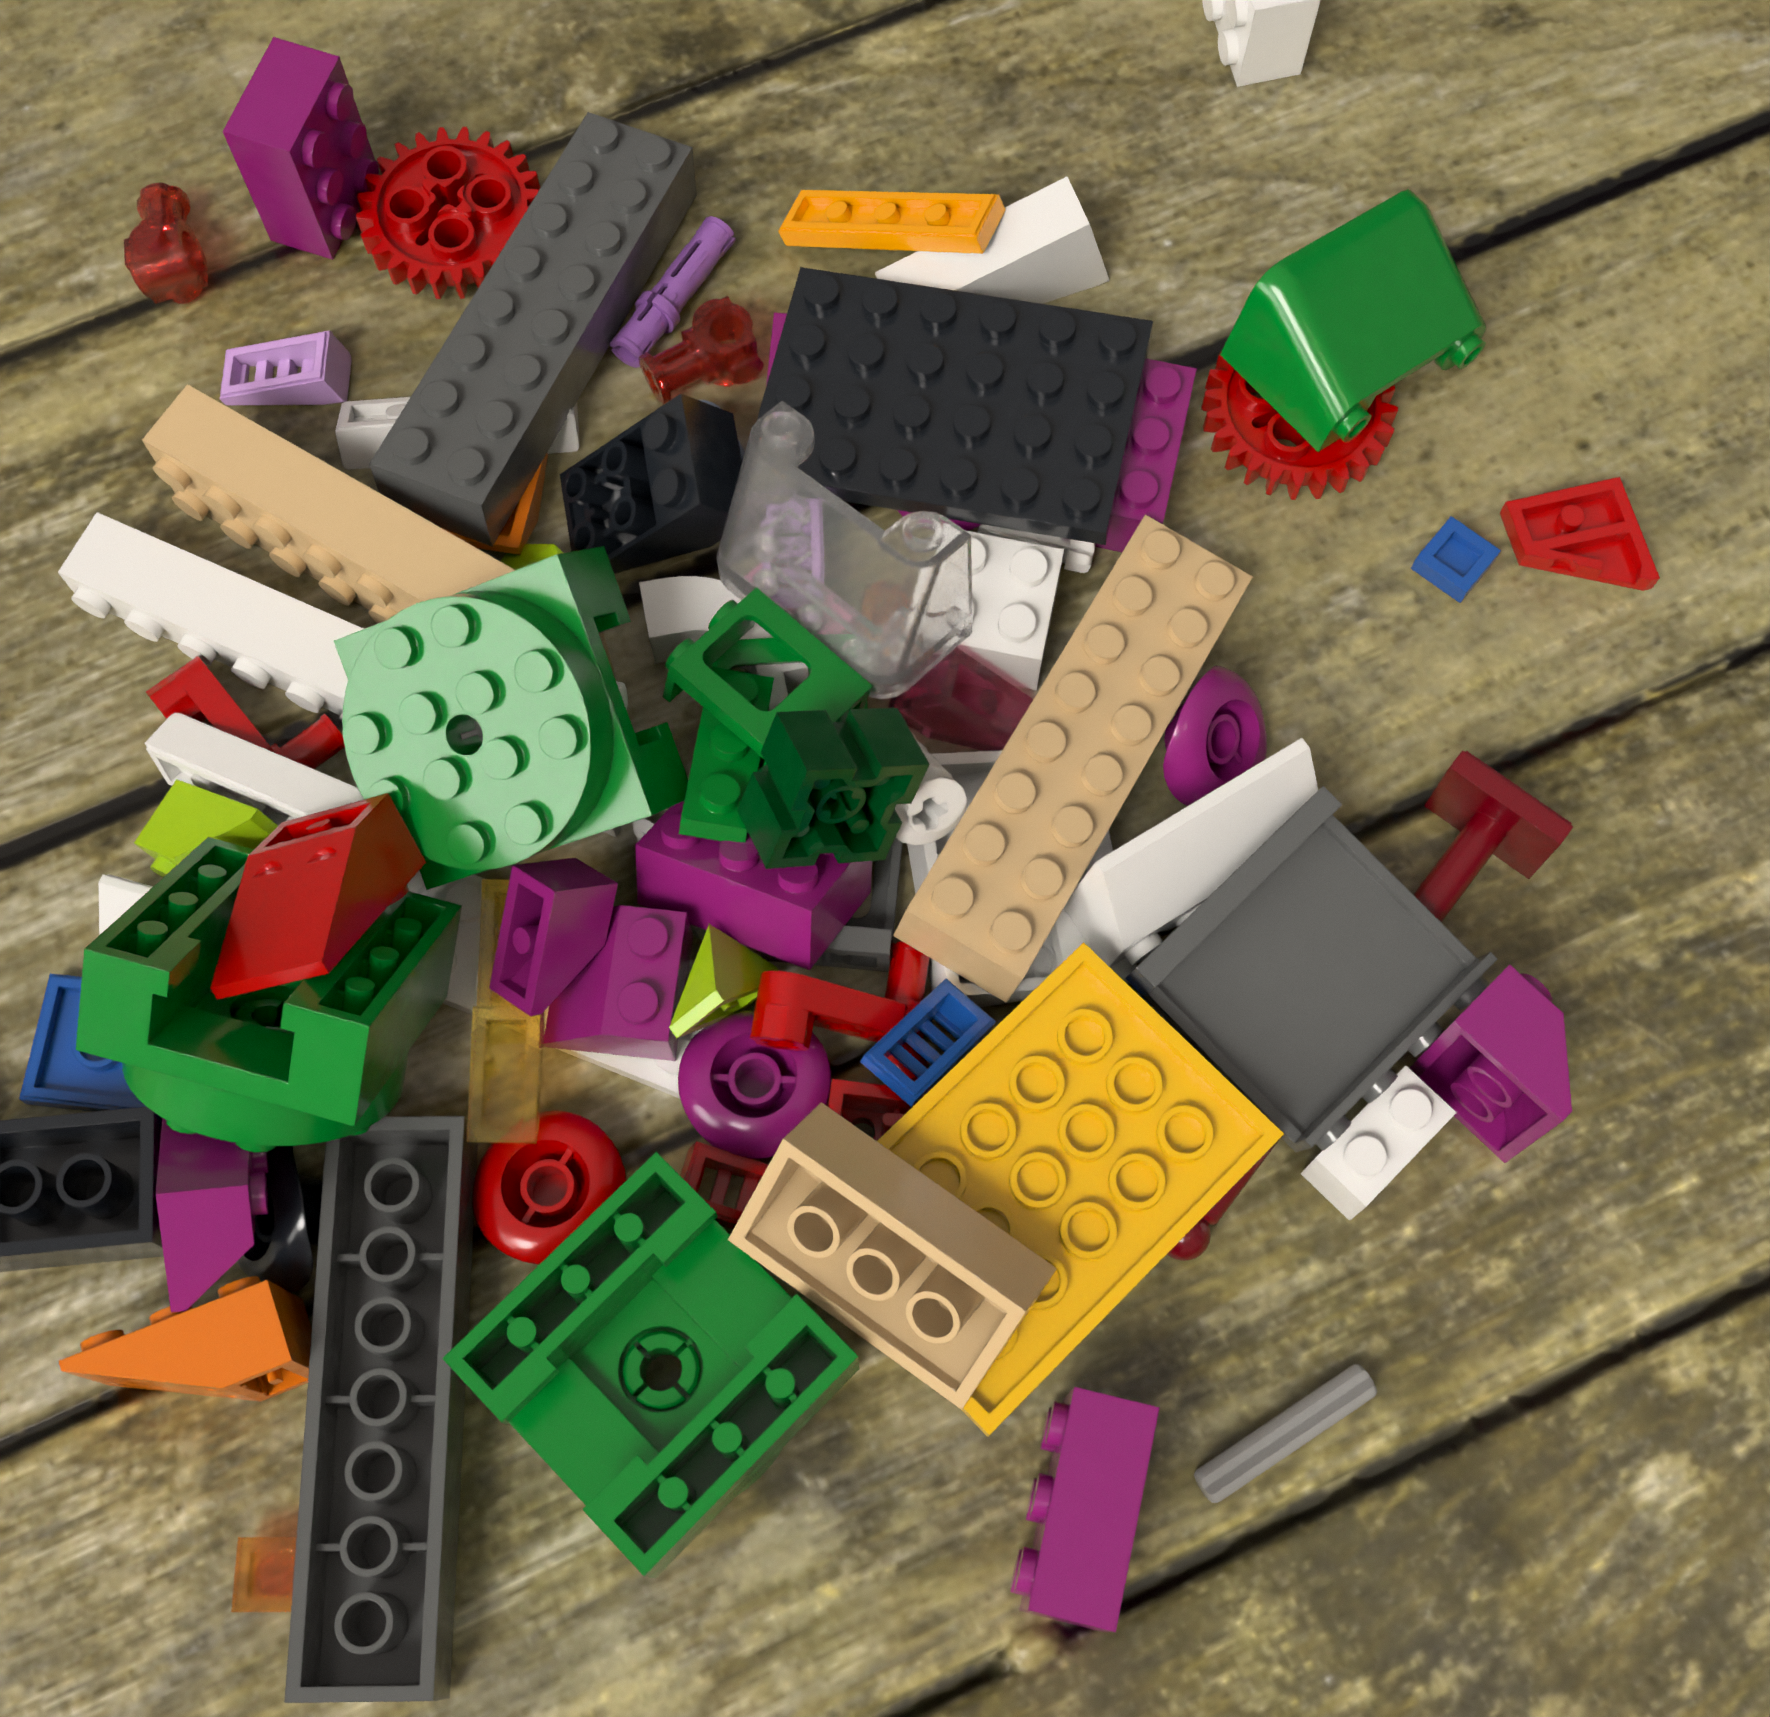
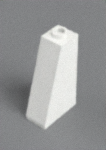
[875,177,1109,304]

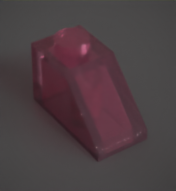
[888,646,1033,751]

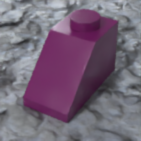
[489,858,618,1017]

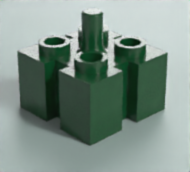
[737,708,930,869]

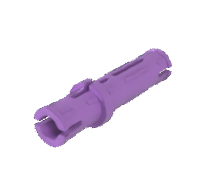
[610,216,736,368]

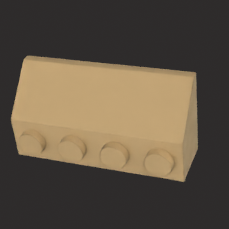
[728,1102,1057,1410]

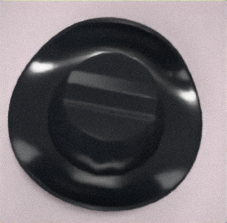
[237,1146,323,1293]

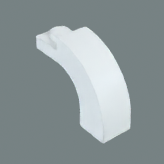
[639,576,809,711]

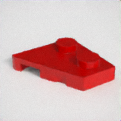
[1500,477,1660,591]

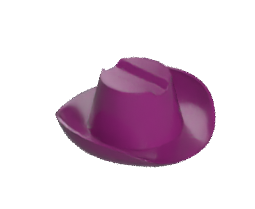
[1163,665,1267,806]
[678,1010,831,1159]

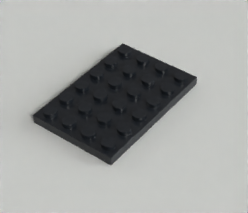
[742,267,1153,545]

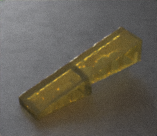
[467,879,546,1144]

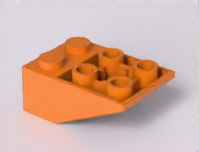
[59,1276,312,1402]

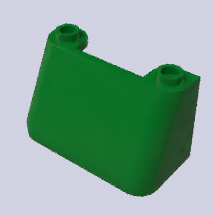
[1220,189,1486,452]

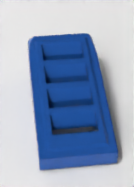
[860,978,996,1107]

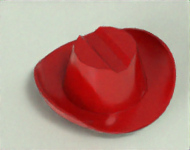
[472,1110,627,1264]

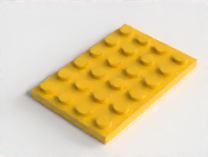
[877,942,1284,1437]

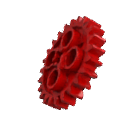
[356,127,540,299]
[1201,352,1398,500]

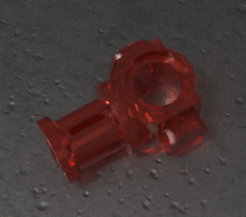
[124,182,208,304]
[638,296,764,404]

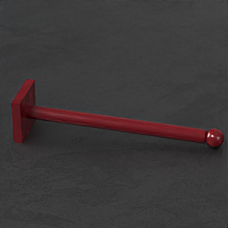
[1167,750,1573,1261]

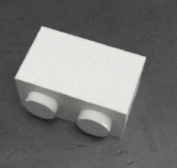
[1301,1065,1457,1221]

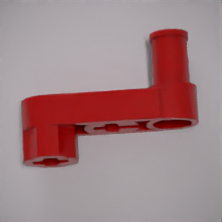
[146,656,345,770]
[750,942,930,1051]

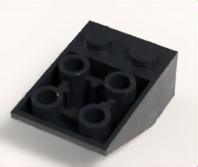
[559,393,753,574]

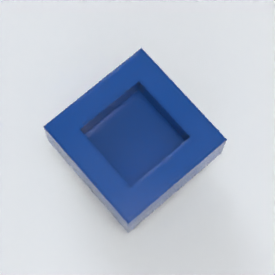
[1411,516,1501,603]

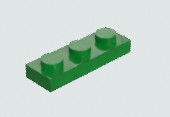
[679,667,774,843]

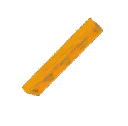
[778,190,1005,254]

